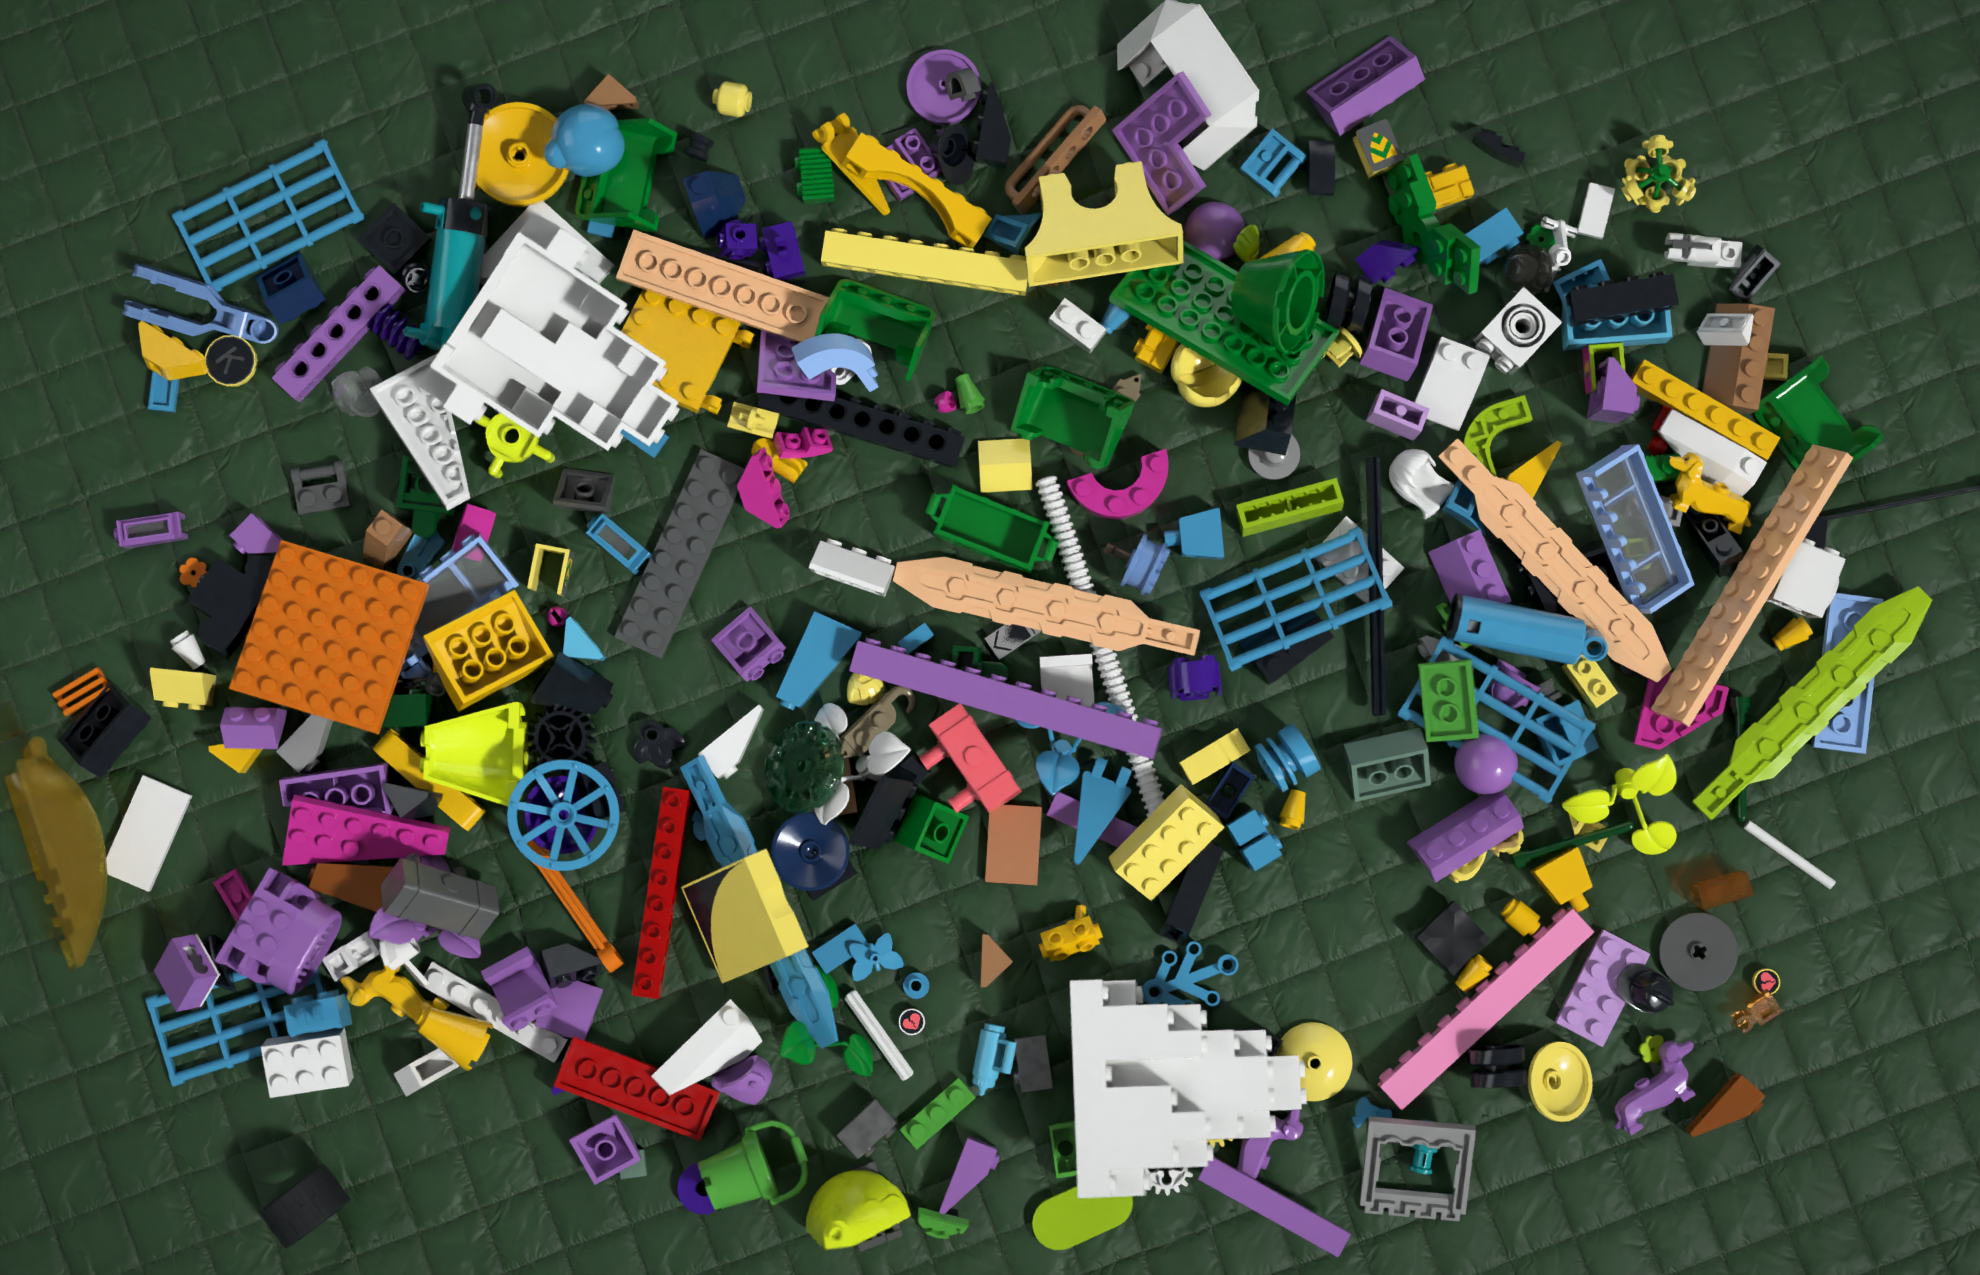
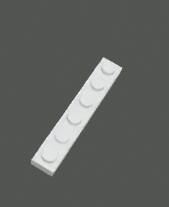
[419,961,569,1063]

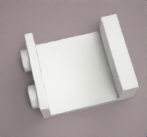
[1039,654,1094,707]

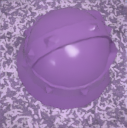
[1488,659,1541,709]

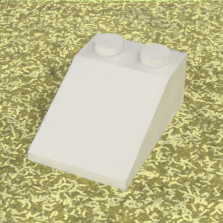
[1414,337,1490,431]

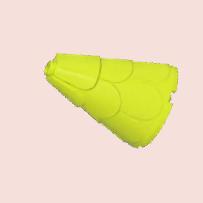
[806,1170,911,1249]

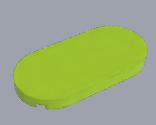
[1032,1185,1133,1250]

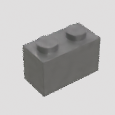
[1013,1034,1053,1093]
[837,1097,898,1159]

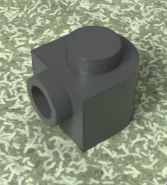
[945,68,981,102]

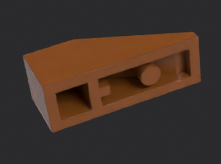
[1684,1073,1765,1137]

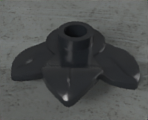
[633,720,685,769]

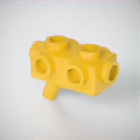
[1039,905,1103,962]

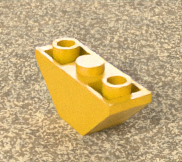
[138,321,209,381]

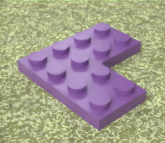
[1112,71,1212,215]

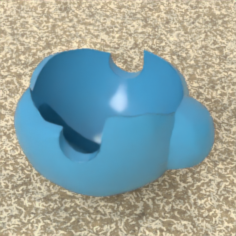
[543,104,625,177]

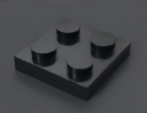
[358,202,432,276]

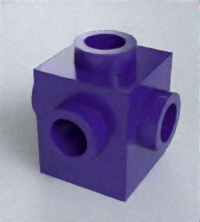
[717,220,758,260]

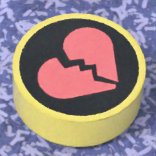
[1752,968,1780,995]

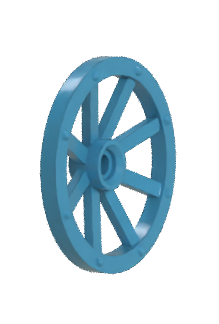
[507,760,619,871]

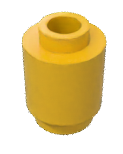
[1500,898,1541,936]

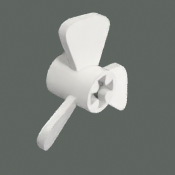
[379,938,429,987]

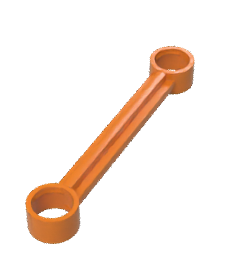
[527,840,624,973]

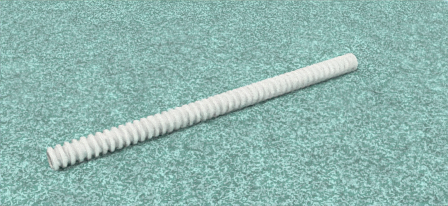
[1035,475,1165,817]

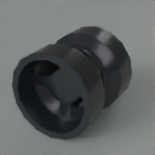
[400,262,430,293]

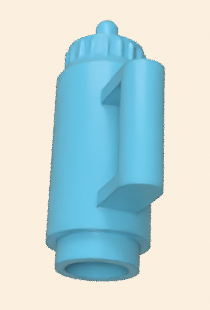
[972,1023,1017,1096]

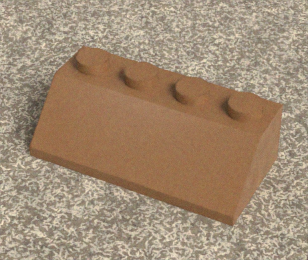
[1702,304,1775,414]

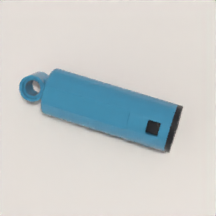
[1446,593,1608,665]

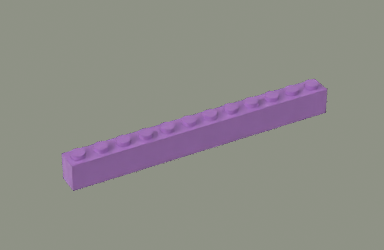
[849,638,1163,759]

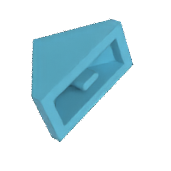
[563,616,607,661]

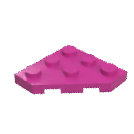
[1632,672,1729,750]

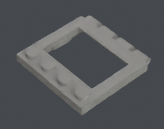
[1360,1116,1476,1221]

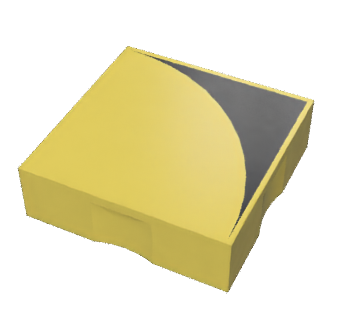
[681,849,808,983]

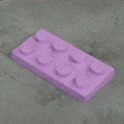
[1554,929,1650,1047]

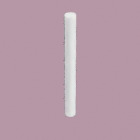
[1743,820,1836,889]

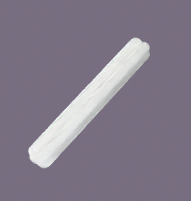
[844,990,913,1081]

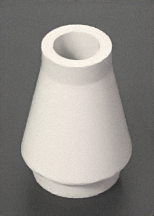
[170,630,206,670]

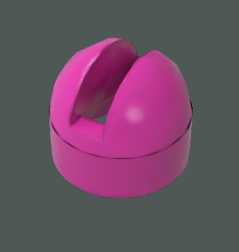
[934,391,957,413]
[547,606,569,627]

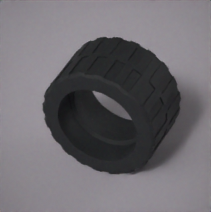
[260,1165,351,1249]

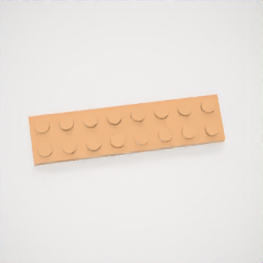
[616,230,829,343]

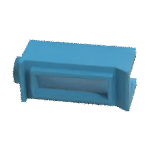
[586,513,652,575]

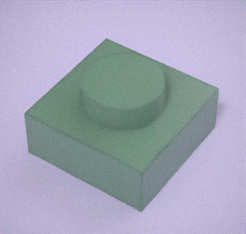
[620,1149,648,1179]

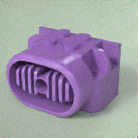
[214,868,342,995]

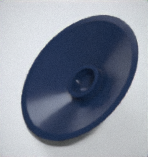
[771,812,850,891]

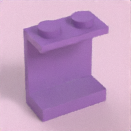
[481,947,558,1032]

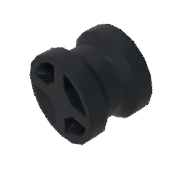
[683,133,714,162]

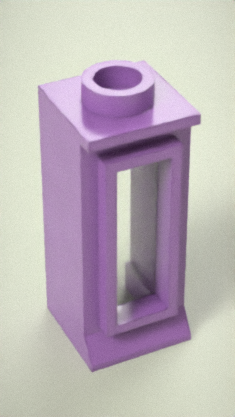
[114,511,188,549]

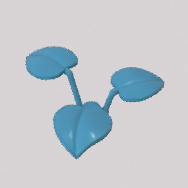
[1014,702,1128,796]

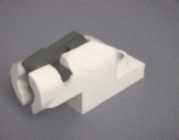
[1664,233,1742,270]

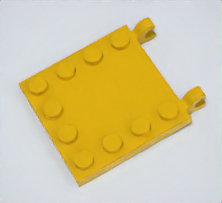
[622,289,754,414]

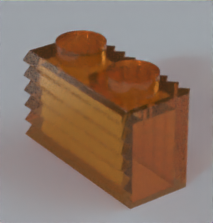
[1690,870,1754,910]

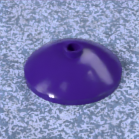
[523,776,598,854]

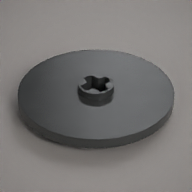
[1659,913,1738,991]

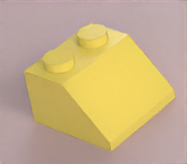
[150,668,216,710]

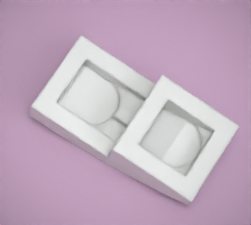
[322,931,380,981]

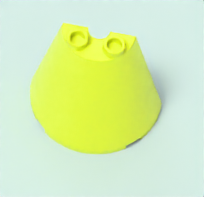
[420,702,529,806]

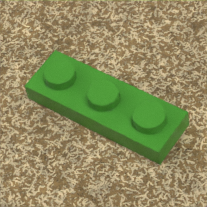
[900,1077,976,1150]

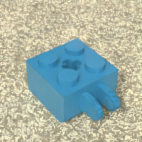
[284,989,352,1037]

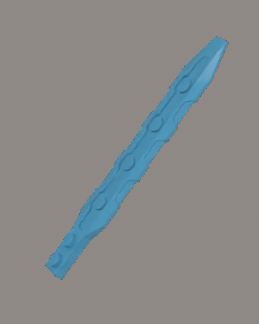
[680,755,838,1049]

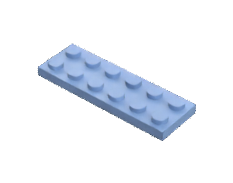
[1811,593,1883,754]

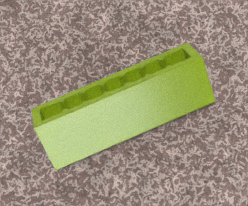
[1236,478,1344,537]

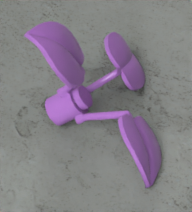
[369,855,481,958]

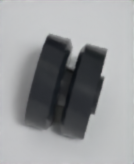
[1324,271,1372,333]
[1467,1044,1528,1088]

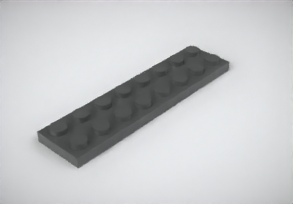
[614,449,745,659]

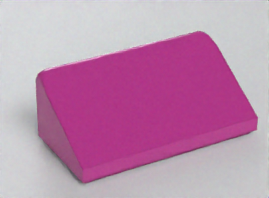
[452,503,496,562]

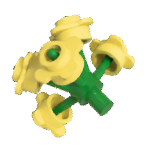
[1621,135,1696,213]

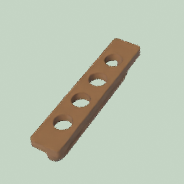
[1005,105,1106,215]

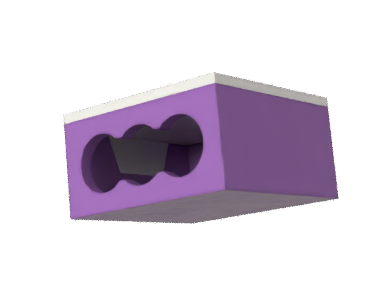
[154,934,220,1012]

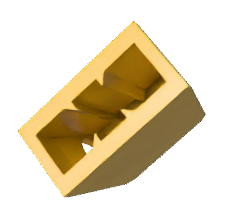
[1530,847,1592,913]

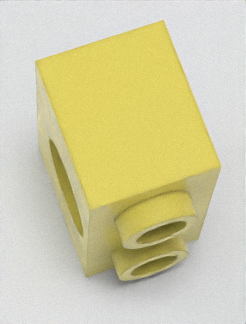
[1561,655,1618,709]

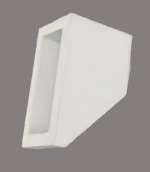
[394,1048,459,1097]

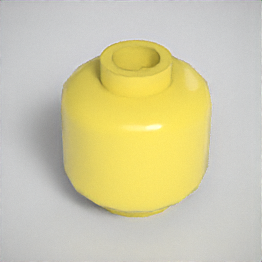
[712,81,752,117]

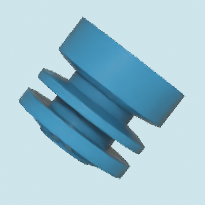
[1254,723,1321,792]

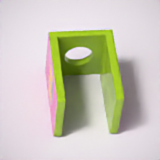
[1582,343,1626,395]

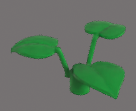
[778,964,873,1077]

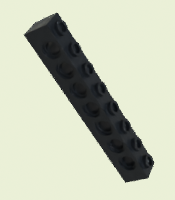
[757,393,965,469]

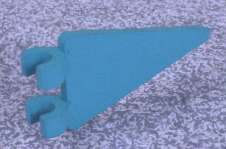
[1073,757,1132,865]

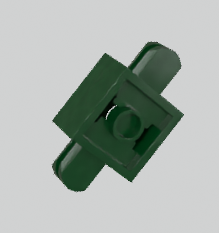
[396,456,455,538]

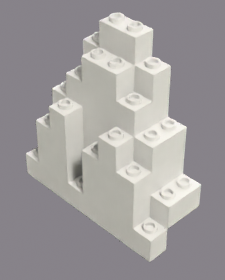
[418,210,680,451]
[1070,980,1307,1198]

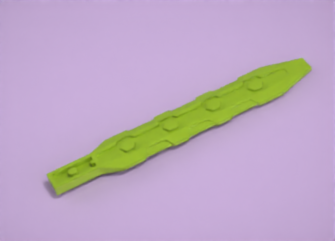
[1691,586,1932,820]

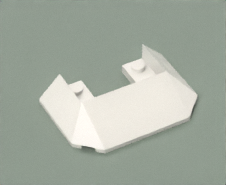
[1117,0,1259,171]

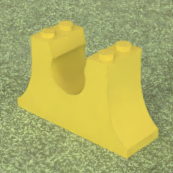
[1025,161,1183,287]

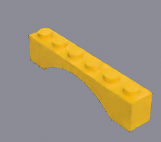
[841,132,992,248]
[1630,359,1780,461]

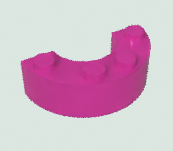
[1066,449,1168,520]

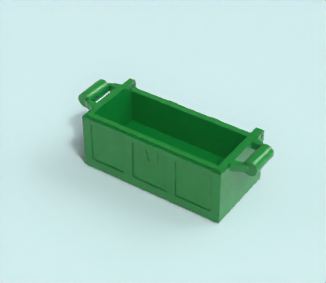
[925,484,1058,574]

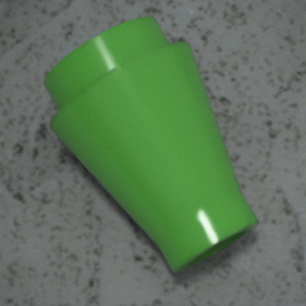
[954,374,985,414]

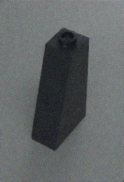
[1157,840,1224,945]

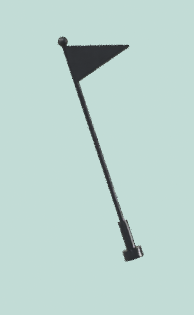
[1805,482,1980,549]

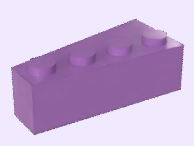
[279,762,397,815]

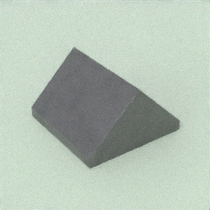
[553,468,614,515]

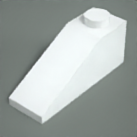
[698,705,764,779]

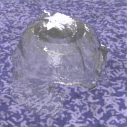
[332,366,382,417]

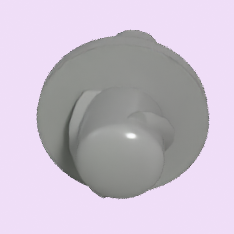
[1248,434,1300,480]

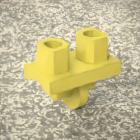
[727,402,779,439]

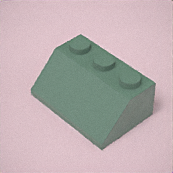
[1344,727,1431,802]

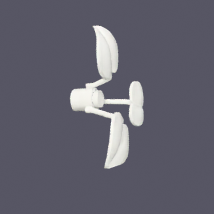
[812,703,911,825]

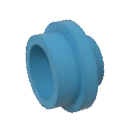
[903,972,929,999]

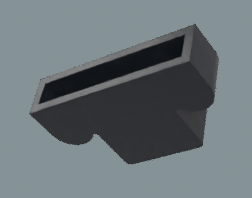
[188,556,273,660]

